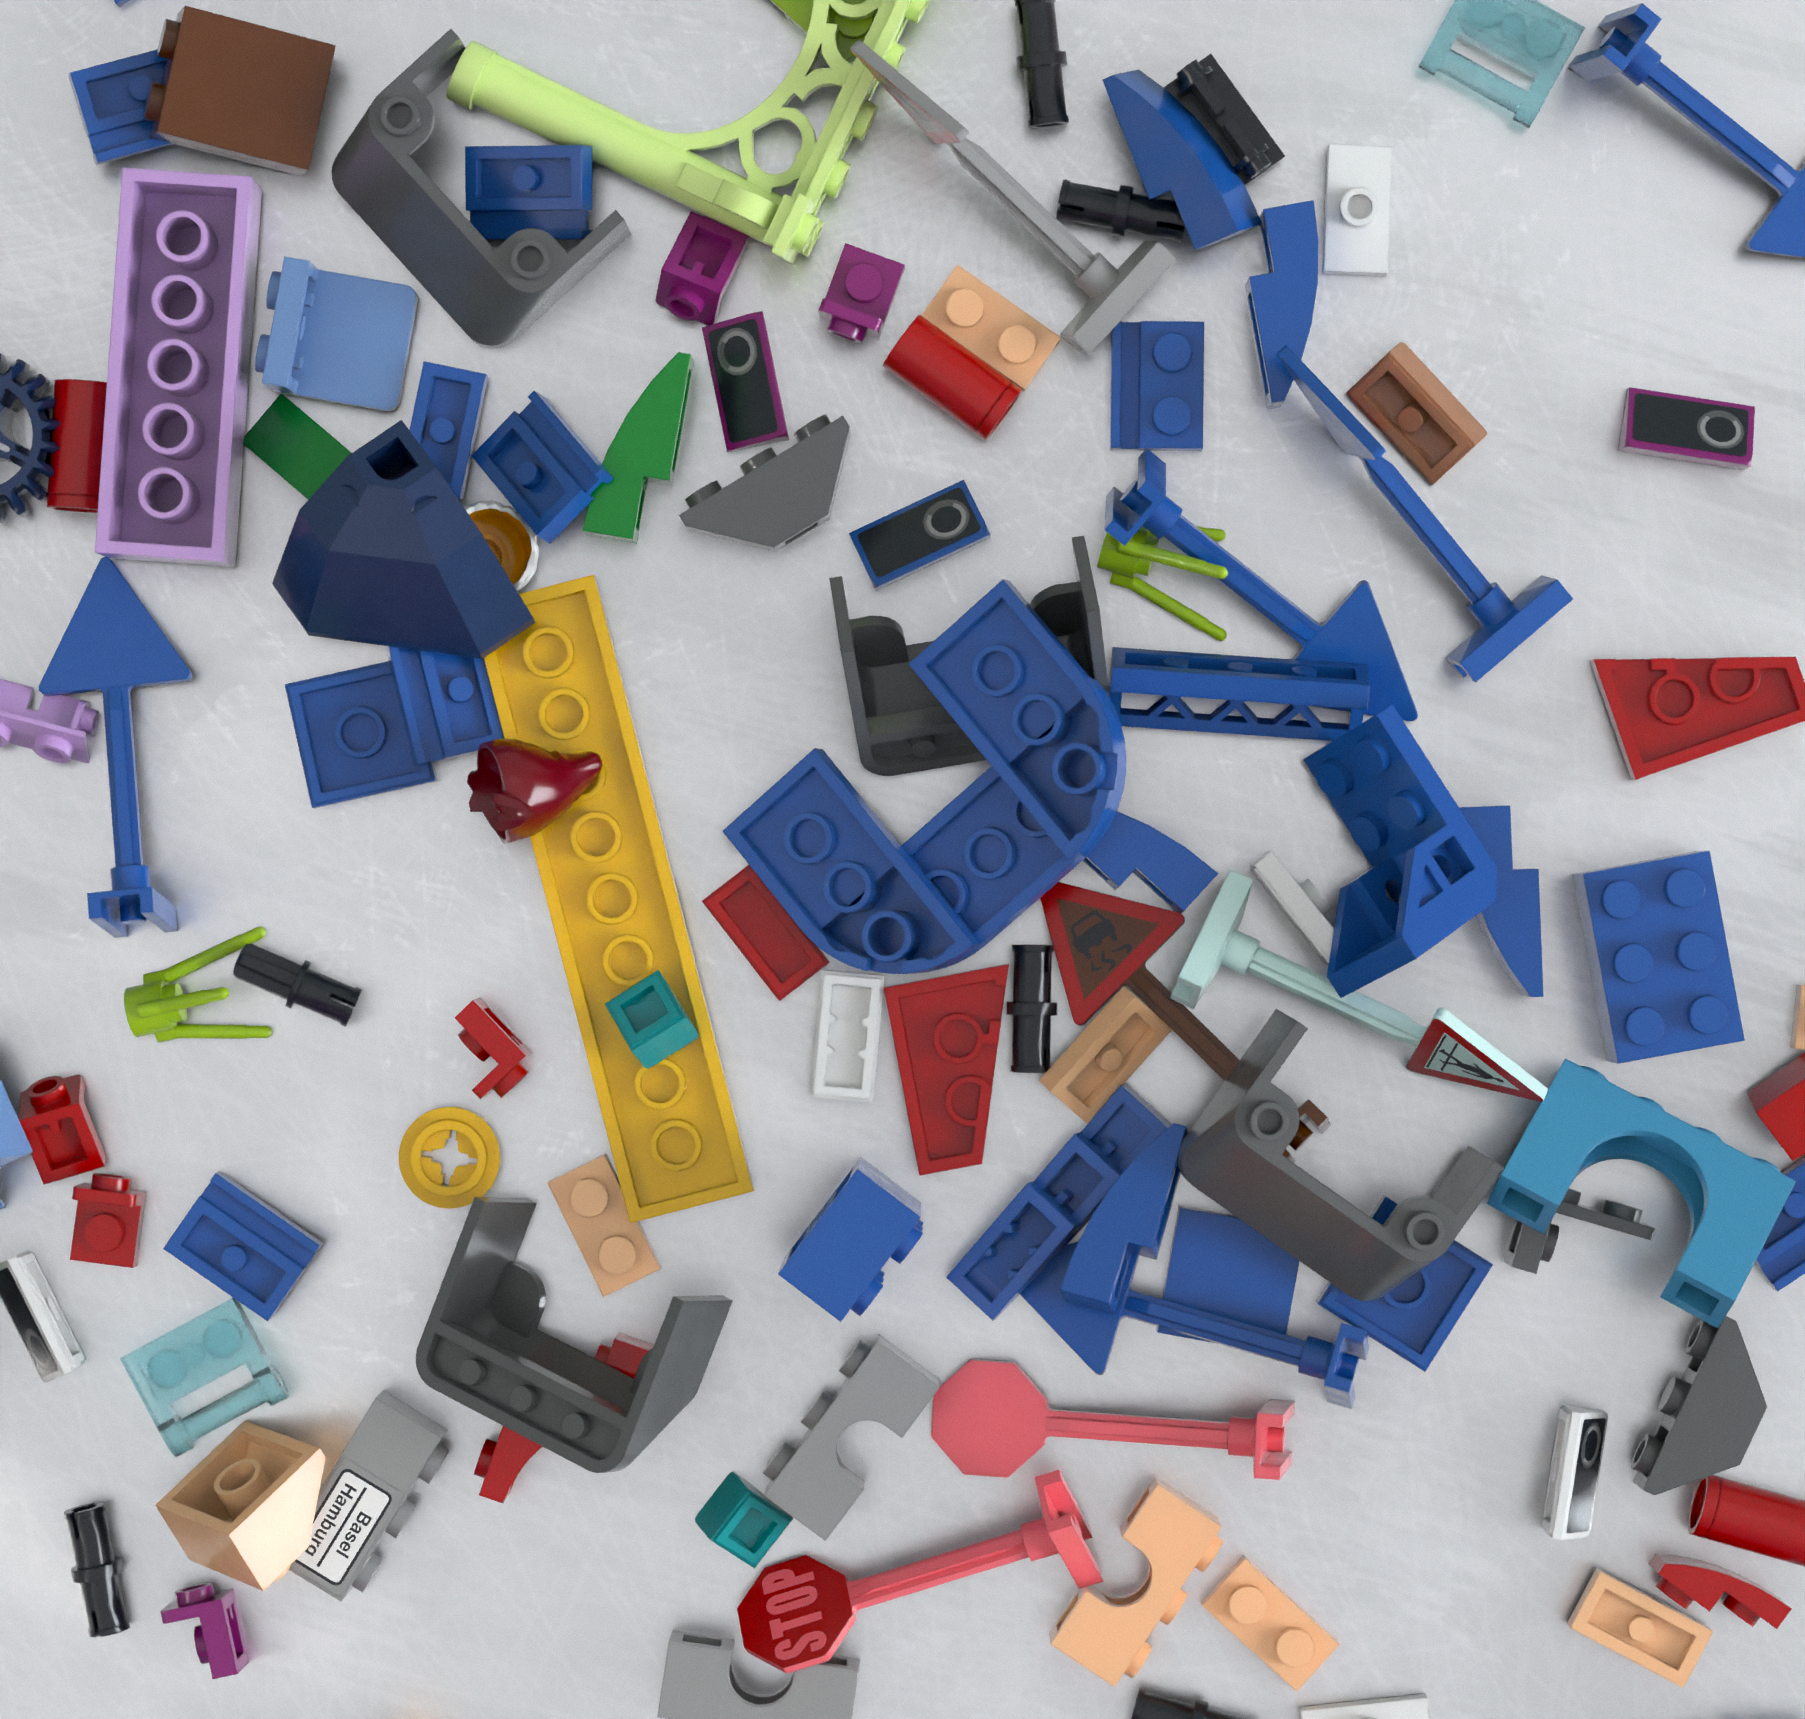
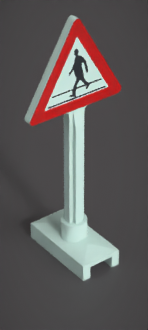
[1170,869,1548,1102]

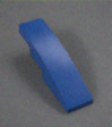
[946,1084,1172,1321]

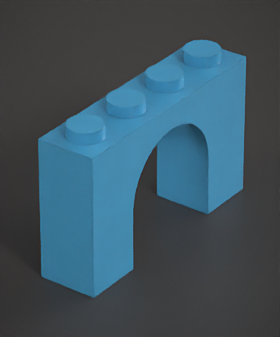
[1487,1058,1796,1328]

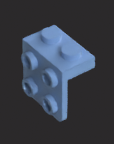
[255,256,418,411]

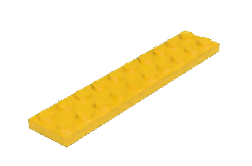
[484,574,754,1223]

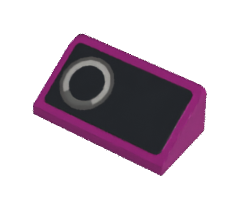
[702,311,789,452]
[1618,387,1755,470]

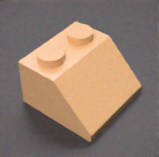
[155,1420,325,1591]

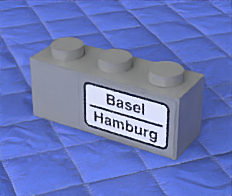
[289,1390,449,1602]

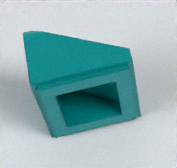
[605,970,699,1068]
[695,1472,793,1569]

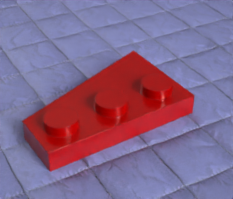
[1590,657,1805,780]
[884,964,1009,1176]

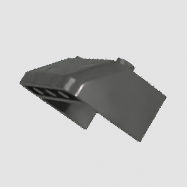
[331,29,631,349]
[829,536,1110,776]
[1178,1009,1505,1301]
[416,1197,733,1473]

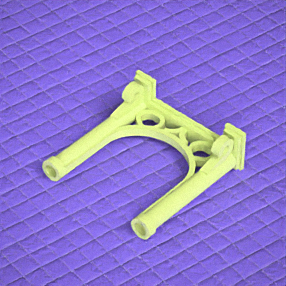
[446,0,930,265]

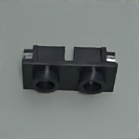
[1163,54,1285,185]

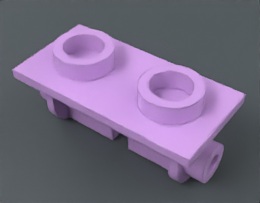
[0,679,100,763]

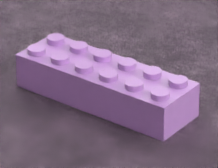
[95,167,262,567]

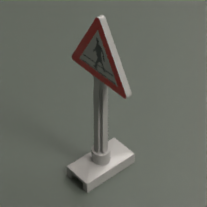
[850,40,1176,354]

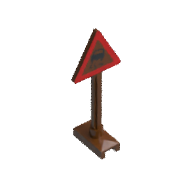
[1040,882,1331,1163]

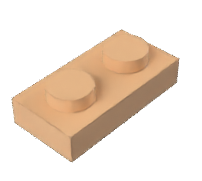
[922,265,1061,392]
[1039,986,1172,1124]
[548,1154,662,1297]
[1201,1555,1340,1691]
[1567,1568,1713,1688]

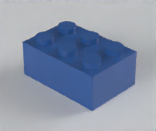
[1572,851,1745,1064]
[778,1157,923,1322]

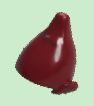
[467,739,602,844]

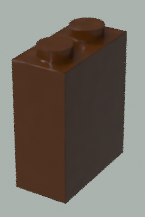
[143,6,336,176]

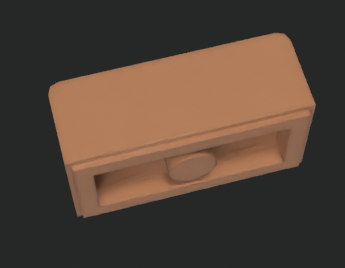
[1346,342,1487,485]

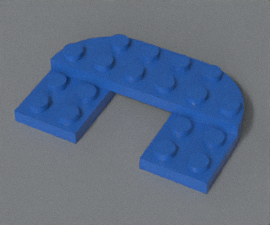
[723,579,1126,974]

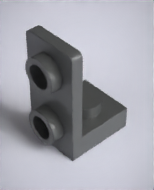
[1504,1189,1656,1274]

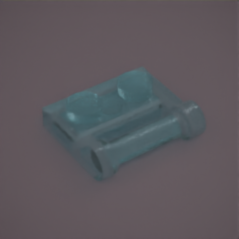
[1418,0,1585,128]
[120,1298,289,1457]

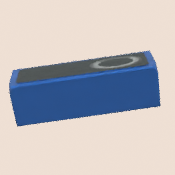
[849,480,991,591]

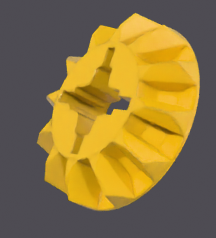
[399,1107,501,1209]

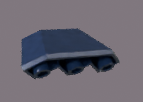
[272,420,536,659]

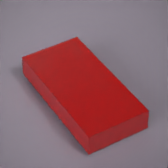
[702,865,830,1001]

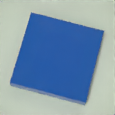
[285,661,438,808]
[1316,1195,1493,1372]
[1156,1206,1299,1344]

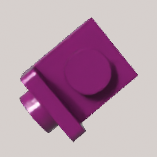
[655,211,749,325]
[818,243,905,343]
[160,1583,249,1679]

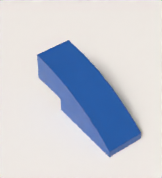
[1103,70,1263,250]
[1245,200,1318,410]
[1459,805,1544,997]
[1083,811,1219,913]
[1060,1123,1188,1314]

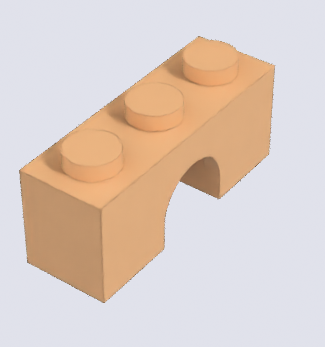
[1049,1476,1223,1687]

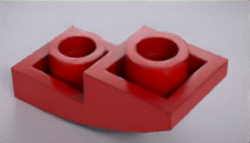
[1648,1554,1792,1629]

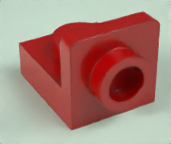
[455,997,532,1100]
[18,1074,105,1185]
[70,1173,147,1268]

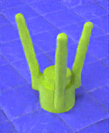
[1097,526,1228,641]
[124,926,272,1043]

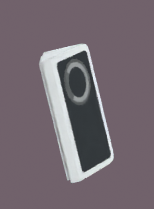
[0,1250,85,1382]
[1541,1404,1608,1540]

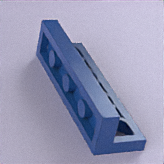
[1109,647,1370,741]

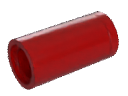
[883,314,1023,441]
[47,379,107,513]
[1688,1475,1805,1567]

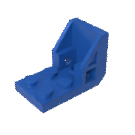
[1303,704,1498,998]

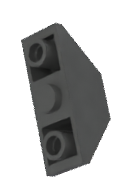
[679,414,851,552]
[1631,1316,1767,1495]

